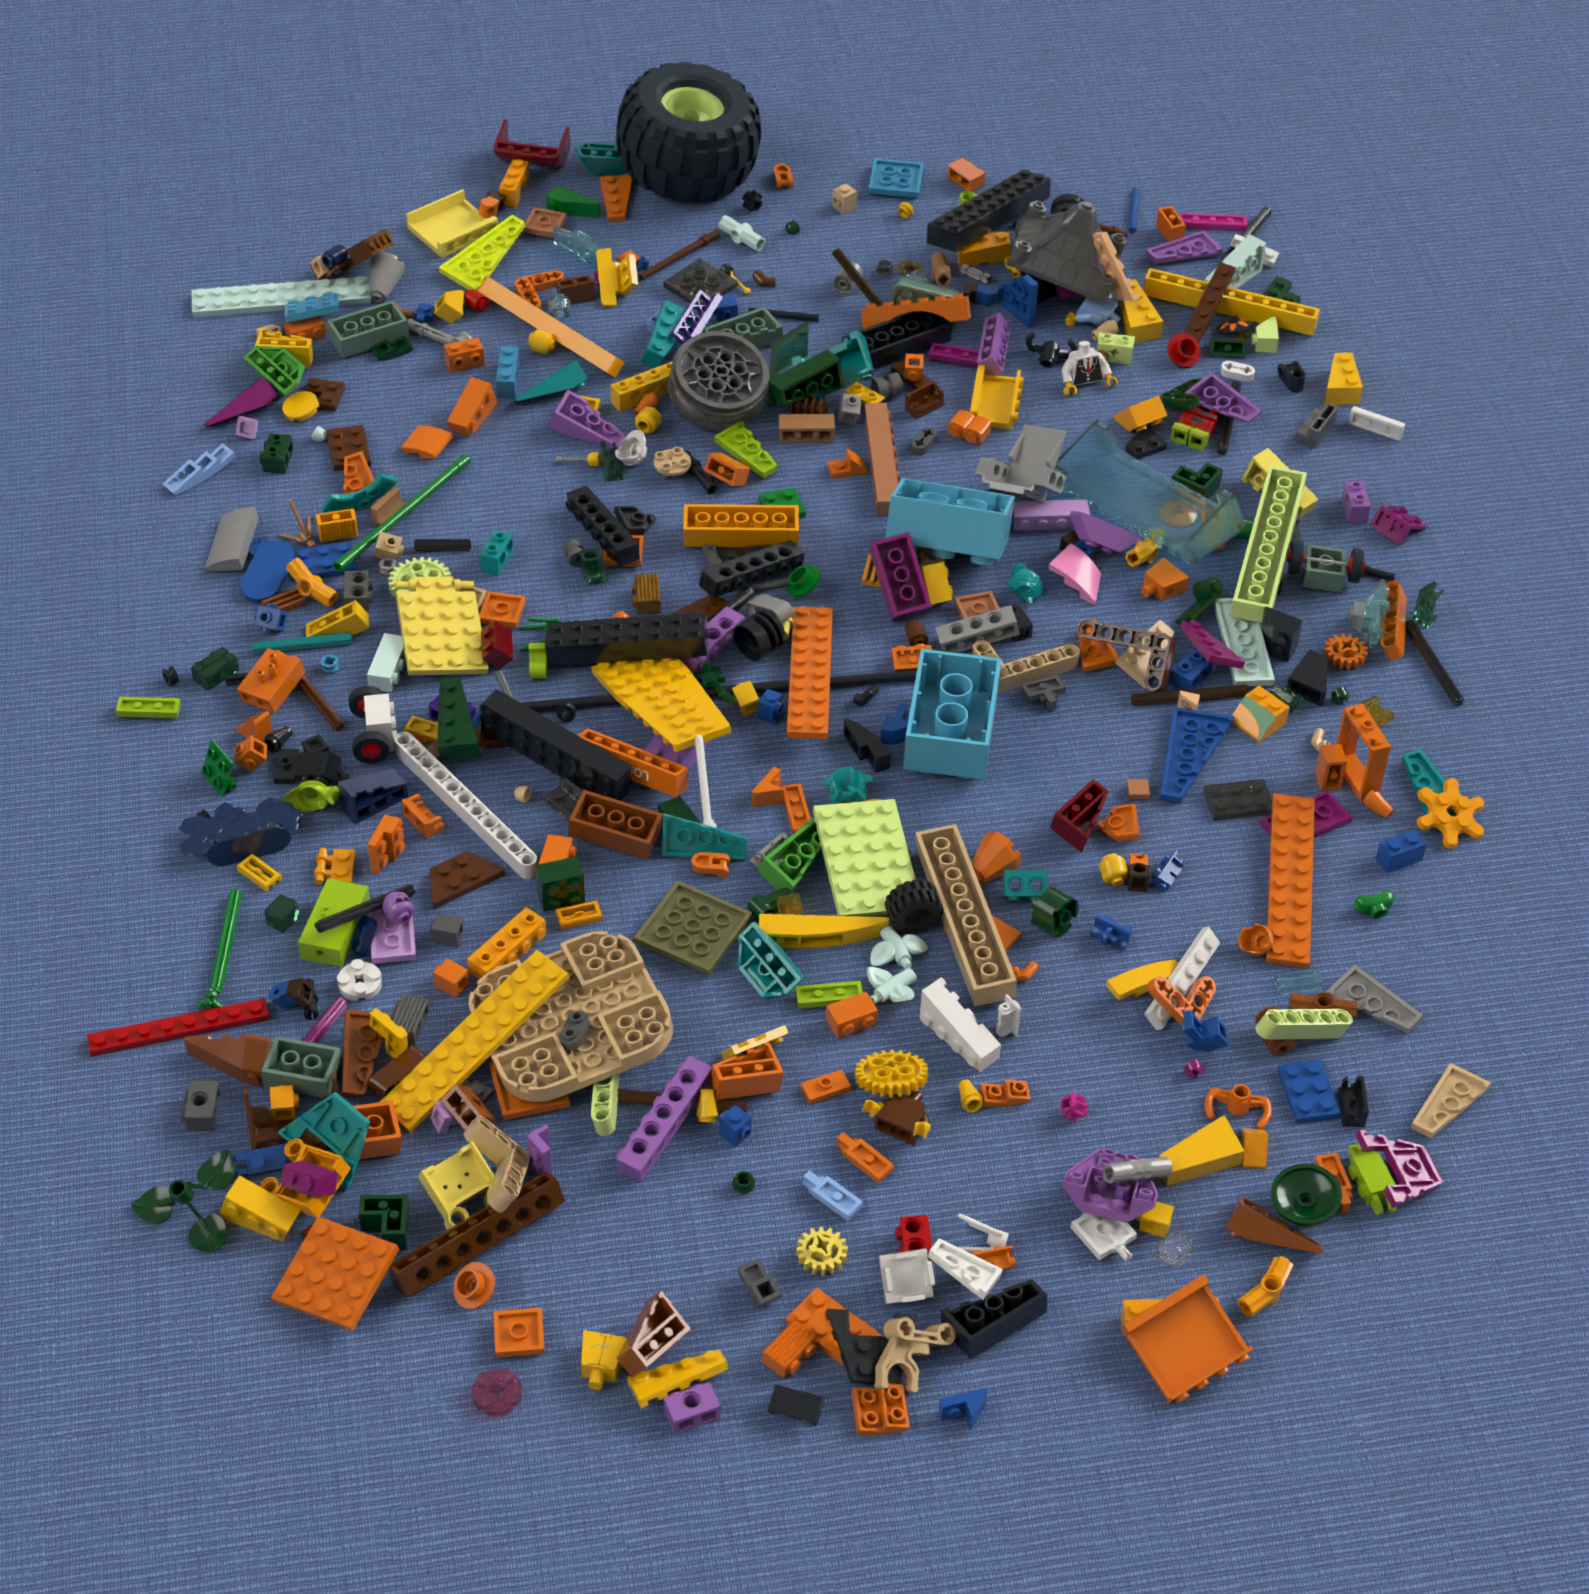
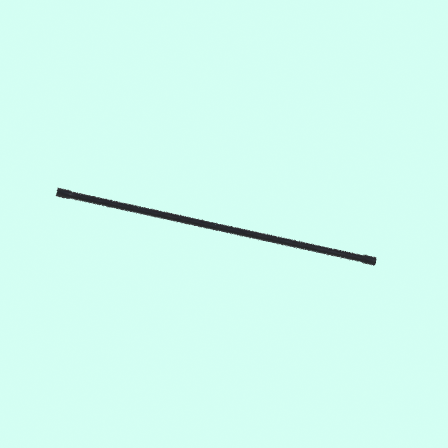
[480,670,917,711]

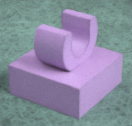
[236,416,258,439]
[430,1101,458,1134]

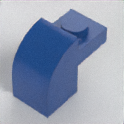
[1182,1010,1228,1051]

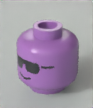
[382,891,415,924]

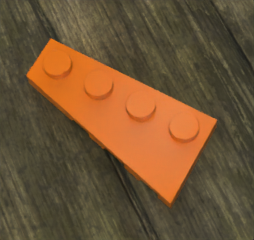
[600,174,633,223]

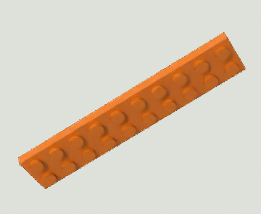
[787,606,833,739]
[1265,793,1315,969]

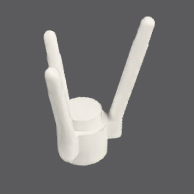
[958,1214,1009,1252]

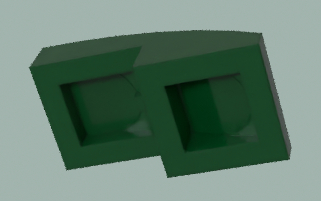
[371,335,413,360]

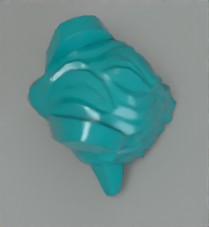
[1007,563,1045,605]
[821,766,873,804]

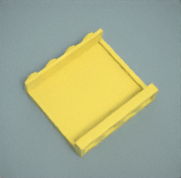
[406,189,499,258]

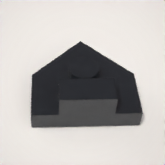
[614,505,656,535]

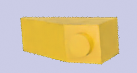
[306,600,369,637]

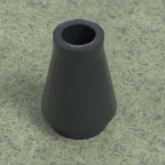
[263,726,293,753]

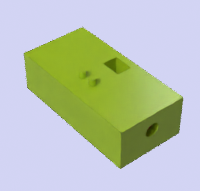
[298,878,370,967]

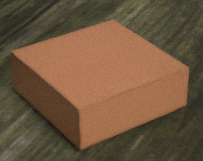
[1127,779,1150,799]

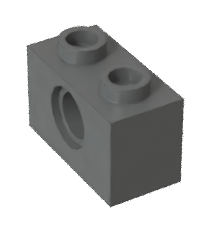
[181,1080,221,1131]

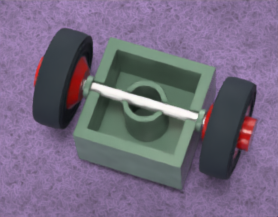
[1286,539,1366,593]

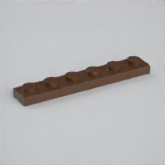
[1184,262,1236,343]

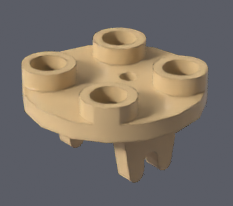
[654,447,691,479]

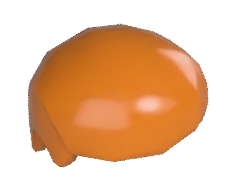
[1238,923,1273,956]

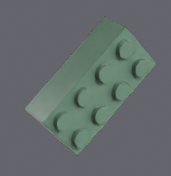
[327,301,409,358]

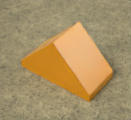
[1241,1128,1268,1169]

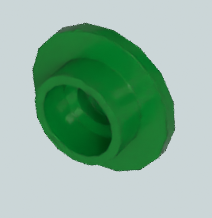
[787,566,821,598]

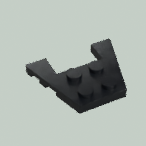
[825,1308,917,1385]

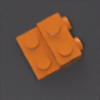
[367,814,405,875]

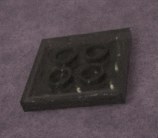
[663,258,738,305]

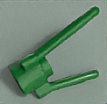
[519,617,562,652]

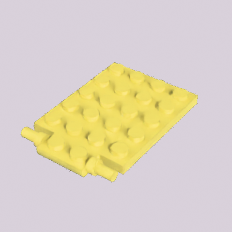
[395,577,489,675]

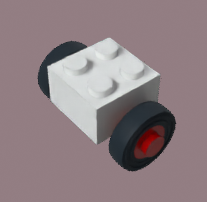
[348,686,397,764]

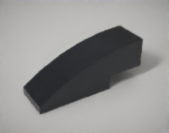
[843,718,891,773]

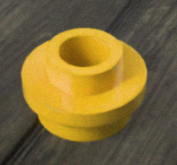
[898,202,914,219]

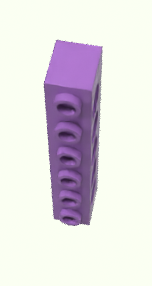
[616,1056,712,1182]

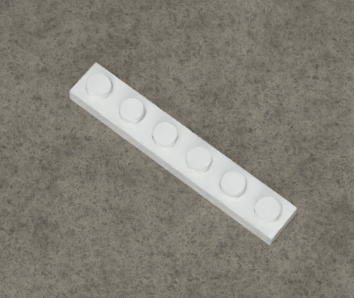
[1145,927,1220,1030]

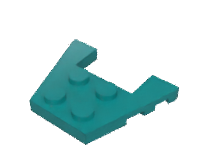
[278,1092,370,1190]

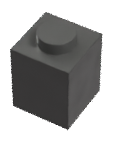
[429,913,464,948]

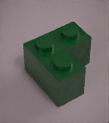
[1170,462,1223,507]
[359,1194,410,1250]

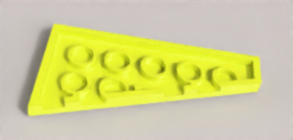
[439,215,525,290]

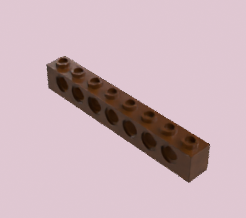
[388,1171,565,1297]

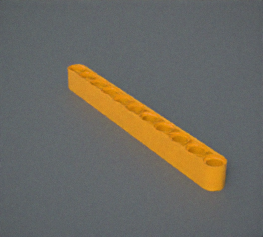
[477,276,625,378]

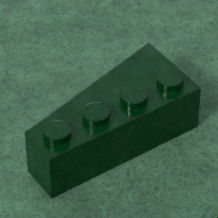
[768,349,844,405]
[437,677,482,760]

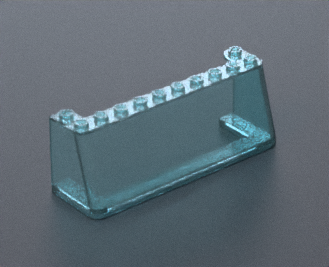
[1054,419,1246,564]

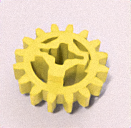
[796,1227,848,1276]

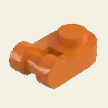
[773,164,793,188]
[691,852,730,878]

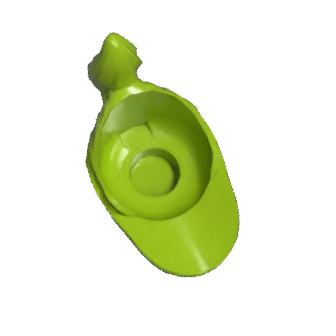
[284,780,340,812]

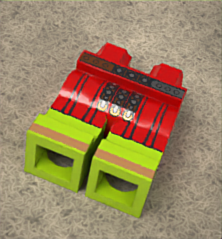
[1170,406,1218,451]

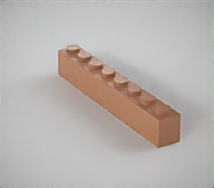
[864,403,900,516]

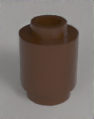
[905,620,929,646]

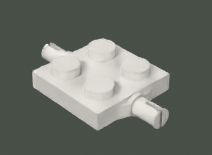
[1070,1206,1137,1262]

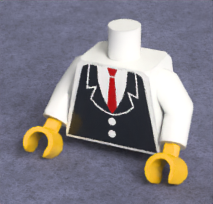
[1062,341,1118,395]

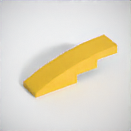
[1106,959,1178,1000]

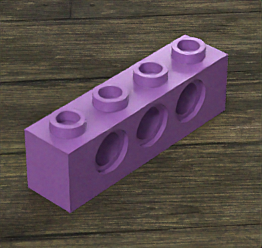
[679,607,745,672]

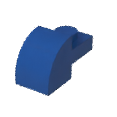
[881,703,909,745]

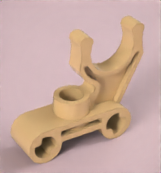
[874,1317,956,1393]

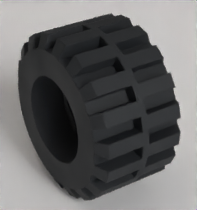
[884,879,943,935]

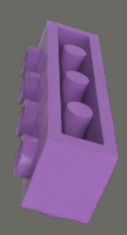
[977,313,1011,375]

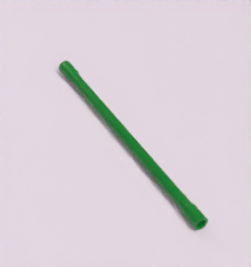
[333,454,471,572]

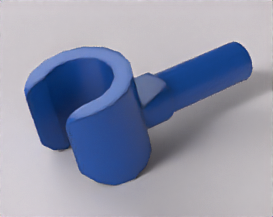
[636,256,649,271]

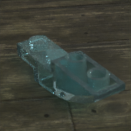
[554,226,604,267]
[1361,579,1390,647]

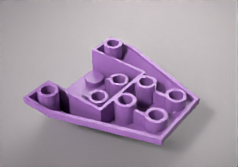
[1062,1148,1158,1223]

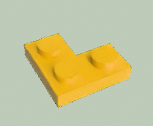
[370,1008,408,1059]

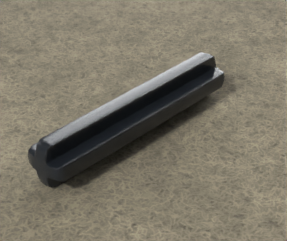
[414,539,471,551]

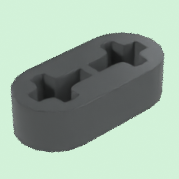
[911,427,936,455]

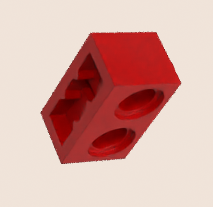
[895,1215,933,1266]

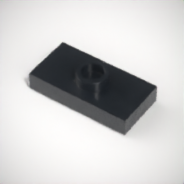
[273,749,300,784]

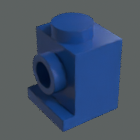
[758,689,785,725]

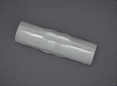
[1103,1157,1173,1184]

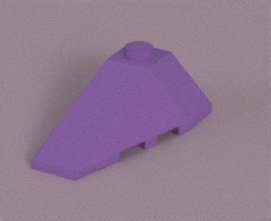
[1185,372,1262,423]

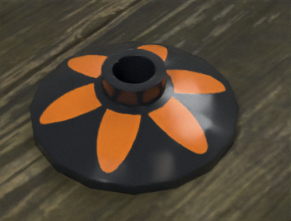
[1217,316,1253,334]

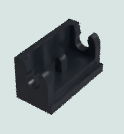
[1337,1076,1369,1127]
[768,1384,823,1426]

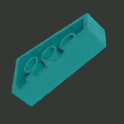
[641,300,698,368]

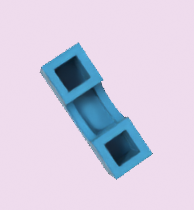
[496,346,519,399]

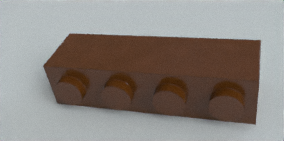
[347,229,394,265]

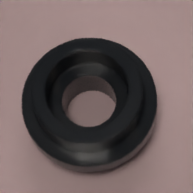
[556,702,576,722]

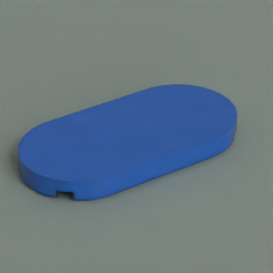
[240,540,295,603]

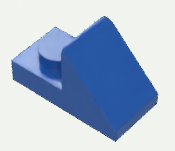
[938,1387,988,1430]

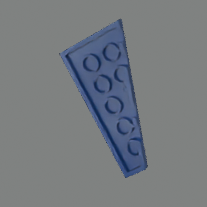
[1160,707,1234,803]

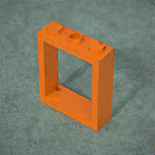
[1336,703,1391,802]

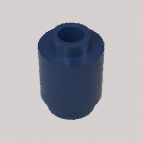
[321,244,348,268]

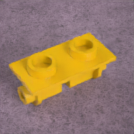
[845,382,885,405]

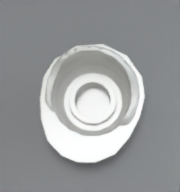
[615,430,647,466]

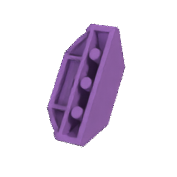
[1070,511,1142,554]

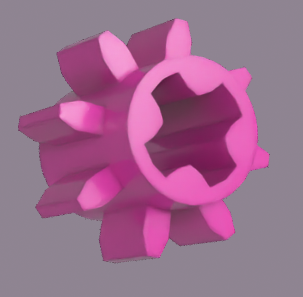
[1060,1092,1088,1122]

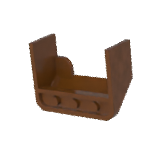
[243,1071,339,1150]

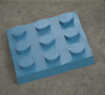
[868,158,924,198]
[284,292,339,323]

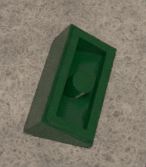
[1209,338,1246,358]

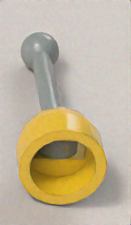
[555,452,600,467]

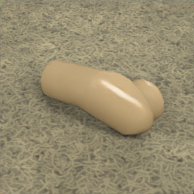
[1311,728,1330,752]

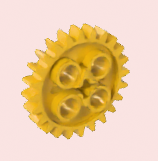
[855,1050,928,1097]

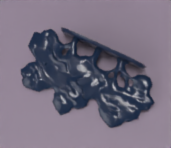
[179,797,304,866]

